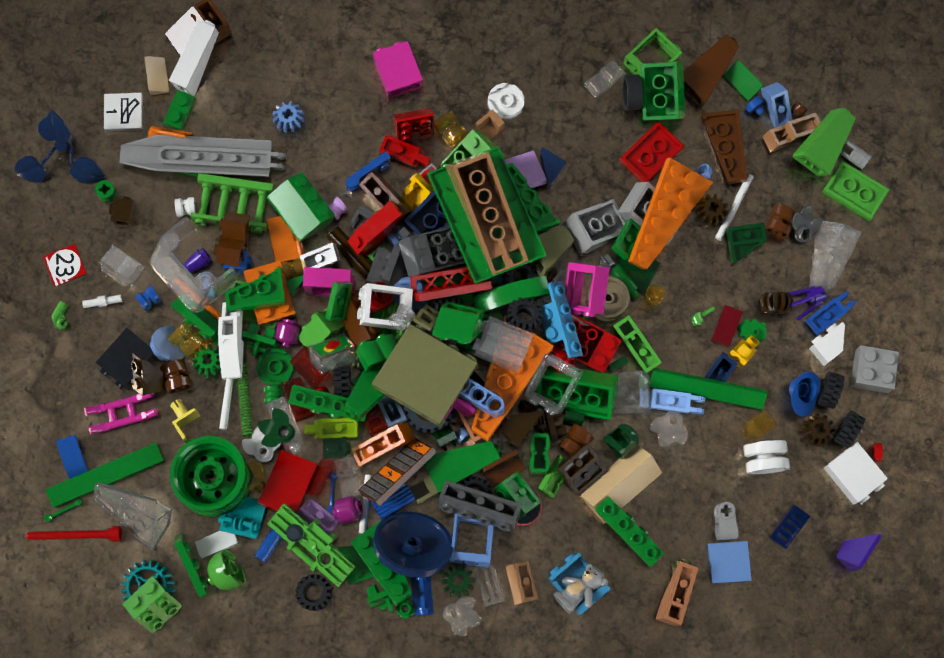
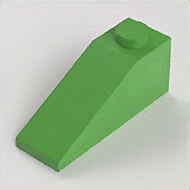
[612,314,662,373]

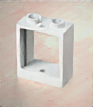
[357,283,413,330]

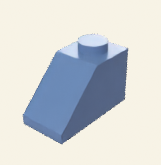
[761,82,792,128]

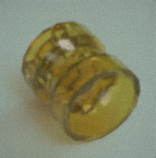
[281,258,304,281]
[644,285,665,308]

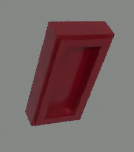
[711,305,743,348]

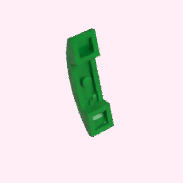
[472,276,550,314]

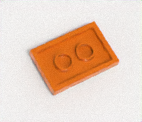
[243,261,296,326]

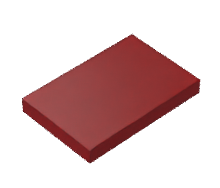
[619,121,685,182]
[258,450,318,513]

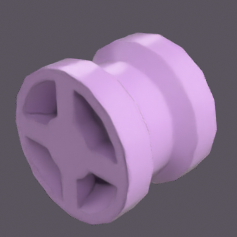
[327,197,348,221]

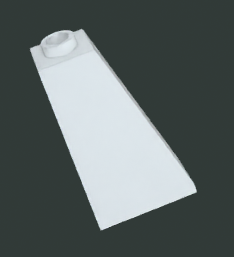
[169,20,219,96]

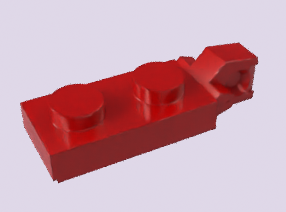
[379,135,431,168]

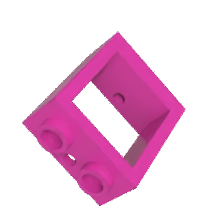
[565,262,610,317]
[303,267,356,297]

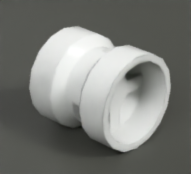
[175,197,197,217]

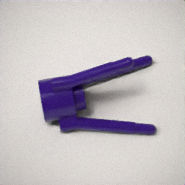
[788,286,827,320]

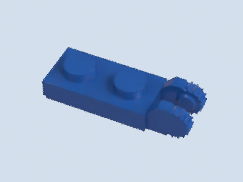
[345,152,391,192]
[805,291,857,336]

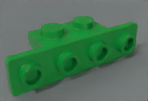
[171,292,219,348]
[288,385,366,421]
[595,497,664,567]

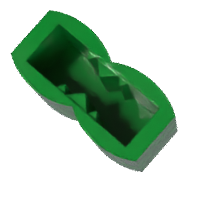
[356,333,398,373]
[529,433,550,476]

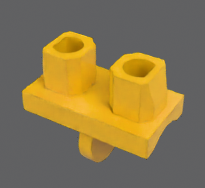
[730,335,760,366]

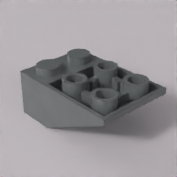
[398,227,465,277]

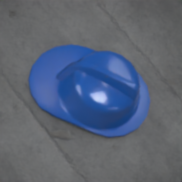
[789,371,821,417]

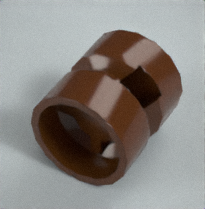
[765,204,797,239]
[160,359,192,394]
[558,424,594,457]

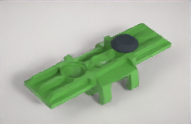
[267,503,356,587]

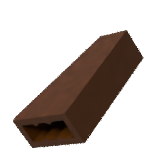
[683,34,739,108]

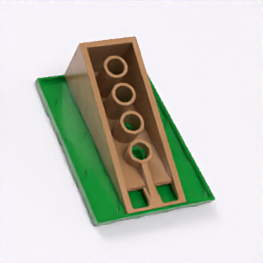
[427,146,547,284]

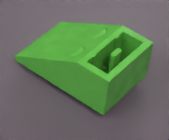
[437,129,505,169]

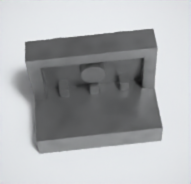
[366,245,408,287]

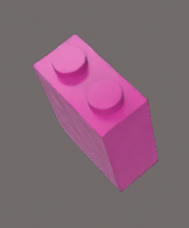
[373,41,423,99]

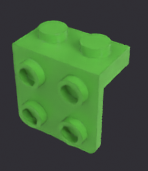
[122,576,182,633]

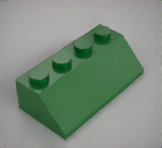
[536,363,618,420]

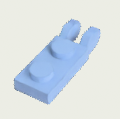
[650,389,706,415]

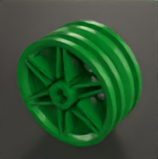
[170,436,251,517]

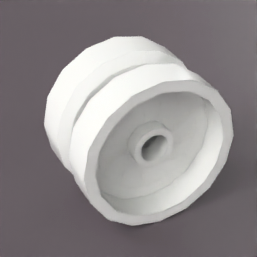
[743,440,790,475]

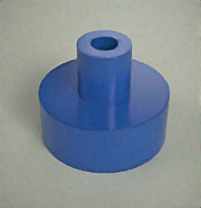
[745,96,765,115]

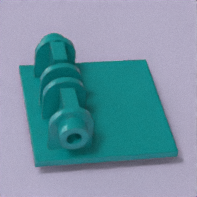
[218,497,266,539]

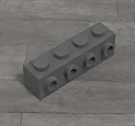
[438,480,522,532]

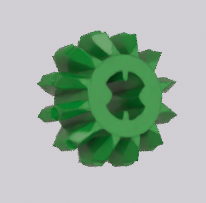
[191,344,221,378]

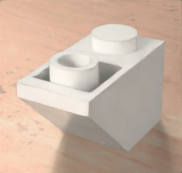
[809,322,845,366]

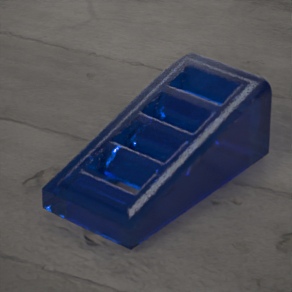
[770,505,810,549]

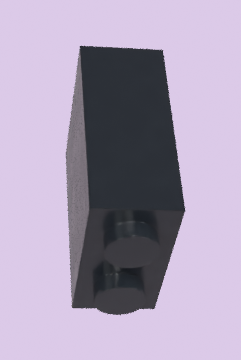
[95,328,157,390]

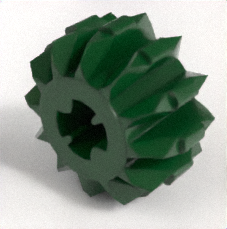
[441,564,475,598]

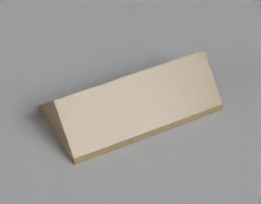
[579,445,662,523]

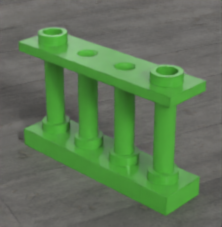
[190,173,275,234]

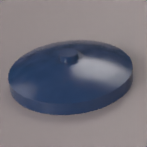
[373,512,453,577]

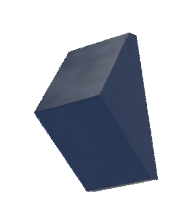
[540,148,566,189]
[704,352,739,382]

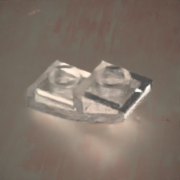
[334,456,362,498]

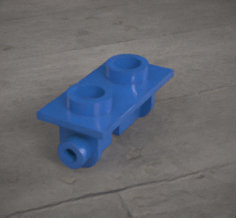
[411,576,434,616]

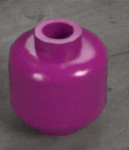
[275,319,301,347]
[332,496,363,524]

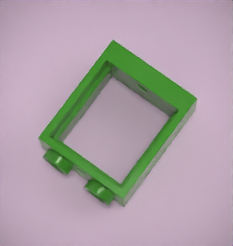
[623,28,683,76]

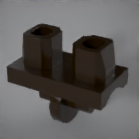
[534,405,567,442]

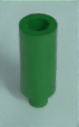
[610,264,640,300]

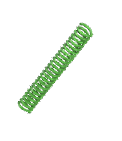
[237,362,253,437]

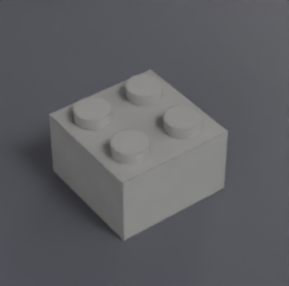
[850,345,899,393]

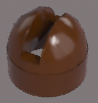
[791,101,808,117]

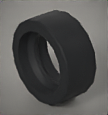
[623,74,643,111]

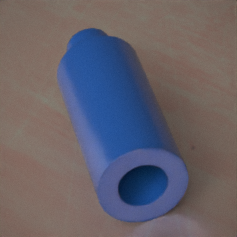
[254,529,282,563]

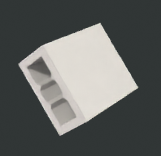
[824,442,888,505]

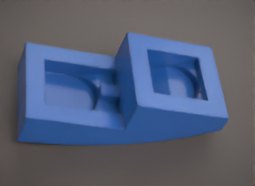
[56,435,88,479]

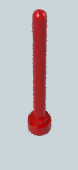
[25,526,122,542]

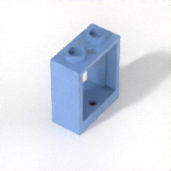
[450,514,493,567]

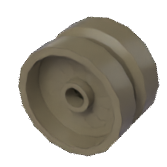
[585,276,630,323]

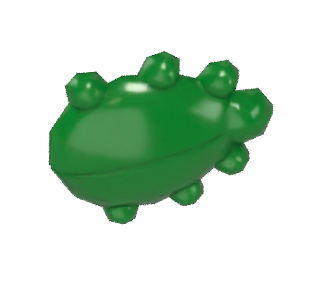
[738,319,767,342]

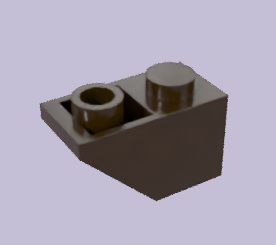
[131,352,163,396]

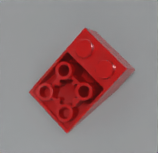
[393,108,434,142]
[553,313,622,373]

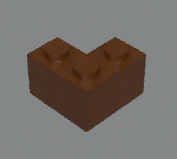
[214,212,250,267]

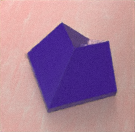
[836,534,882,572]

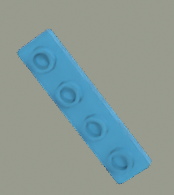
[539,281,583,358]

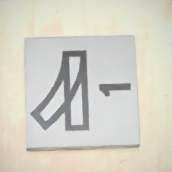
[104,93,143,132]

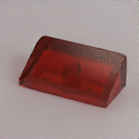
[290,346,331,389]
[306,458,335,499]

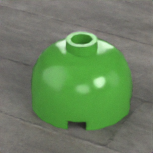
[207,549,245,591]

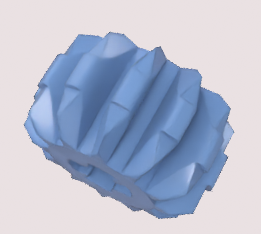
[272,101,304,133]

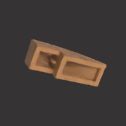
[762,113,821,153]

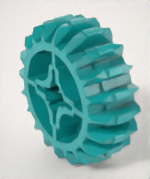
[120,560,175,601]

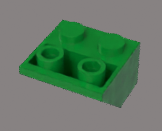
[432,302,484,344]

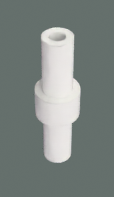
[82,295,122,308]

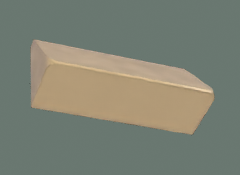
[145,56,170,96]

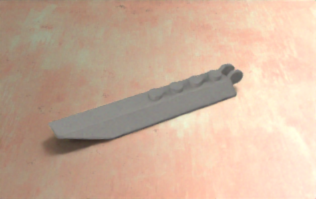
[119,135,286,177]

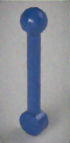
[327,473,337,514]

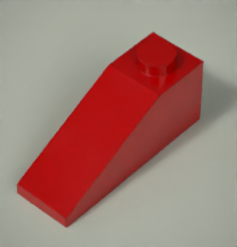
[347,201,403,255]

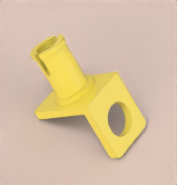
[170,399,200,443]

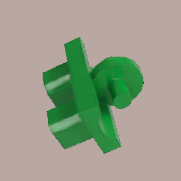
[242,322,278,357]
[367,584,394,613]

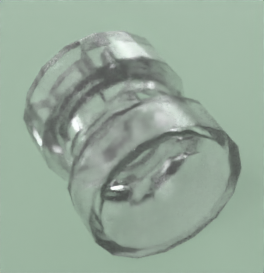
[388,304,416,331]

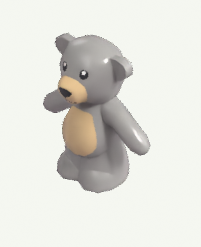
[553,564,608,614]

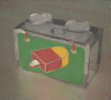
[309,334,356,374]

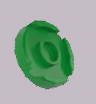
[256,348,295,386]

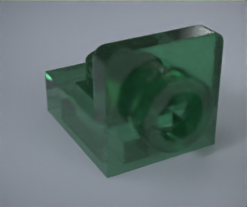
[323,437,351,459]

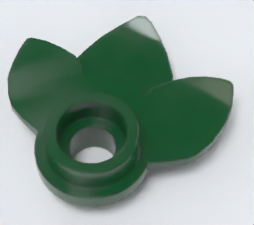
[257,408,295,447]

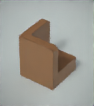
[475,109,505,140]

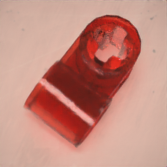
[365,404,389,438]

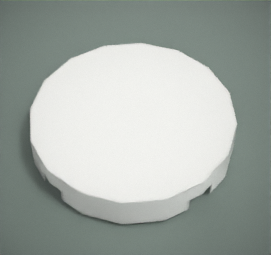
[488,83,524,120]

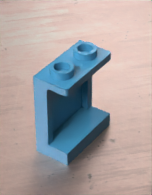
[549,552,611,616]

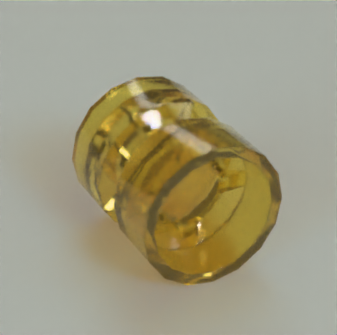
[434,111,468,147]
[167,321,204,358]

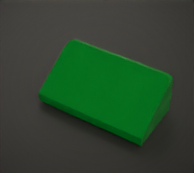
[723,60,764,101]

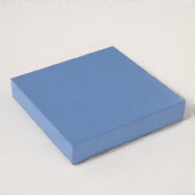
[707,541,752,584]

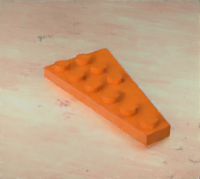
[628,158,713,269]
[471,315,554,442]

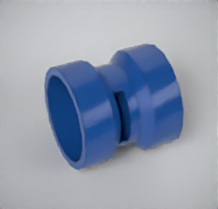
[135,285,162,311]

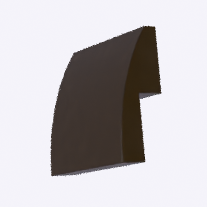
[558,443,607,496]

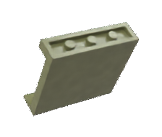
[372,324,479,428]

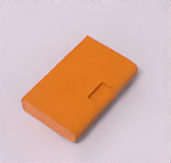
[266,216,305,264]

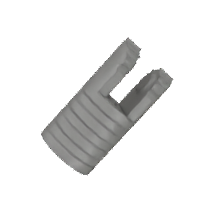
[840,139,872,170]

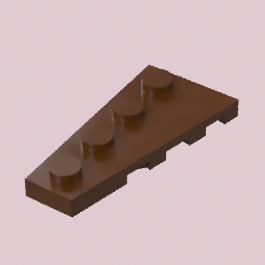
[701,109,747,184]

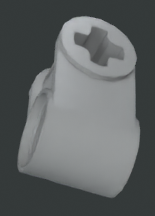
[714,502,738,541]

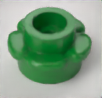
[395,599,415,619]

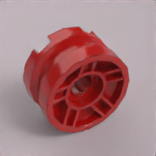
[370,281,393,312]

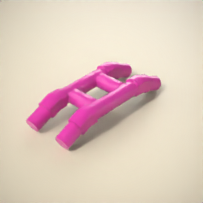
[84,393,159,434]

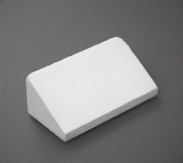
[195,531,239,560]

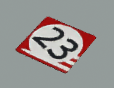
[43,244,86,286]

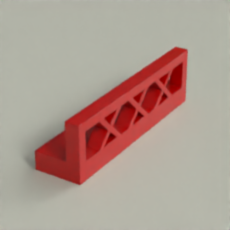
[410,267,492,302]

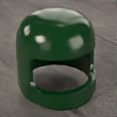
[603,424,639,459]

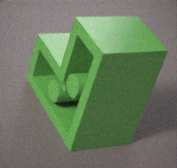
[298,308,347,355]

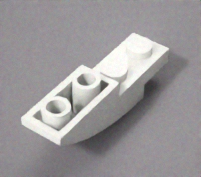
[218,302,244,380]

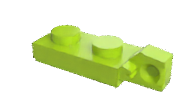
[304,418,359,439]

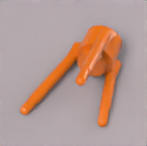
[148,125,193,138]

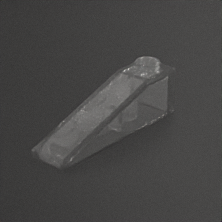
[809,221,862,303]
[93,482,173,550]

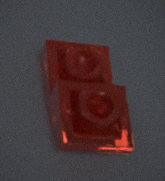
[282,377,315,422]

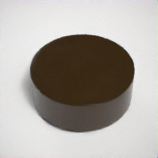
[518,399,538,413]

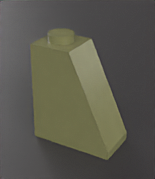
[531,226,574,276]

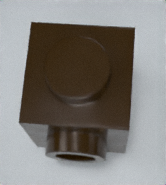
[109,196,136,227]

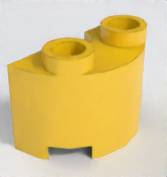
[401,173,434,211]

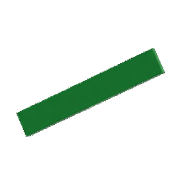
[649,368,767,410]
[45,442,164,507]

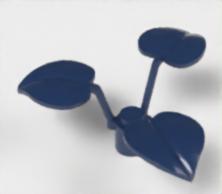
[14,110,106,183]

